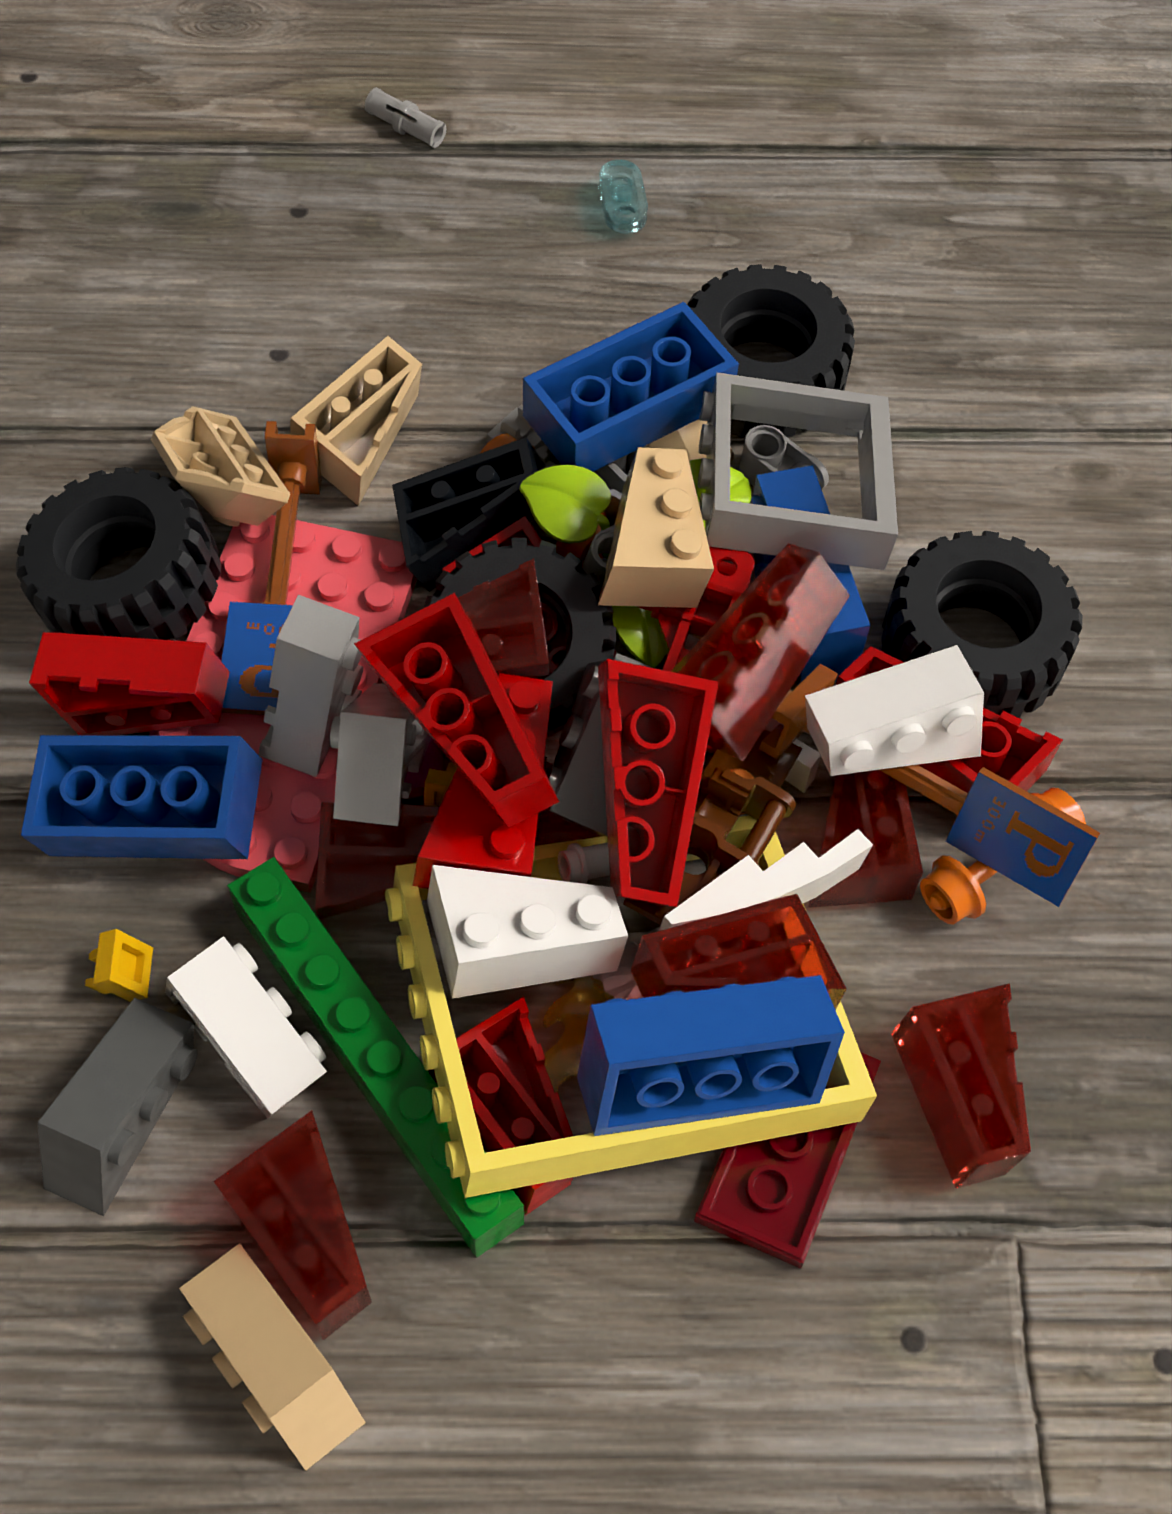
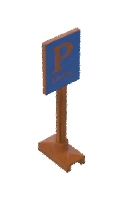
[221,421,322,715]
[759,664,1100,907]

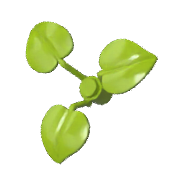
[519,459,751,668]

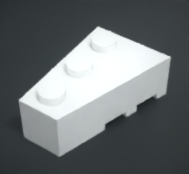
[805,645,984,776]
[427,865,628,999]
[165,936,327,1119]

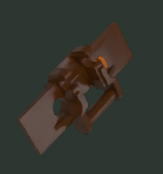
[623,715,803,925]

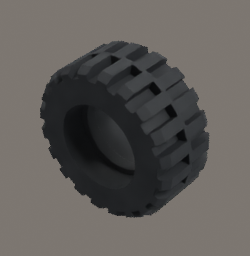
[687,264,855,437]
[15,467,221,640]
[881,531,1083,718]
[423,538,616,734]

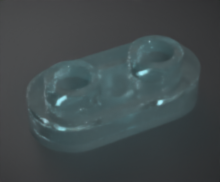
[599,160,648,234]

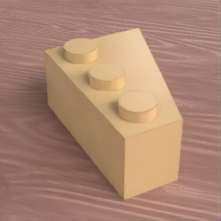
[290,336,422,506]
[598,447,714,608]
[179,1243,366,1471]

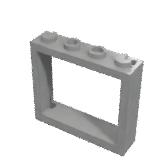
[698,372,898,570]

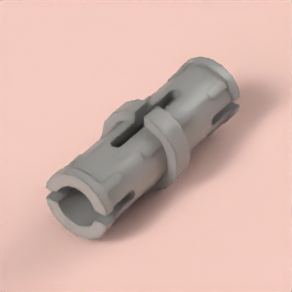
[365,87,447,148]

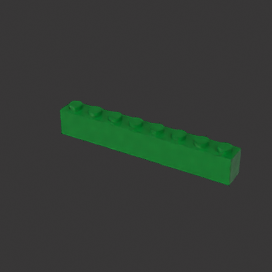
[227,857,524,1258]

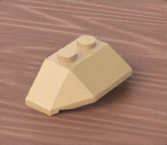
[151,406,290,526]

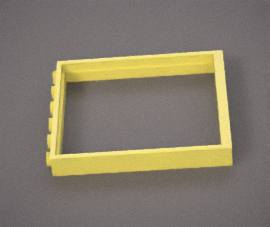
[385,815,877,1198]

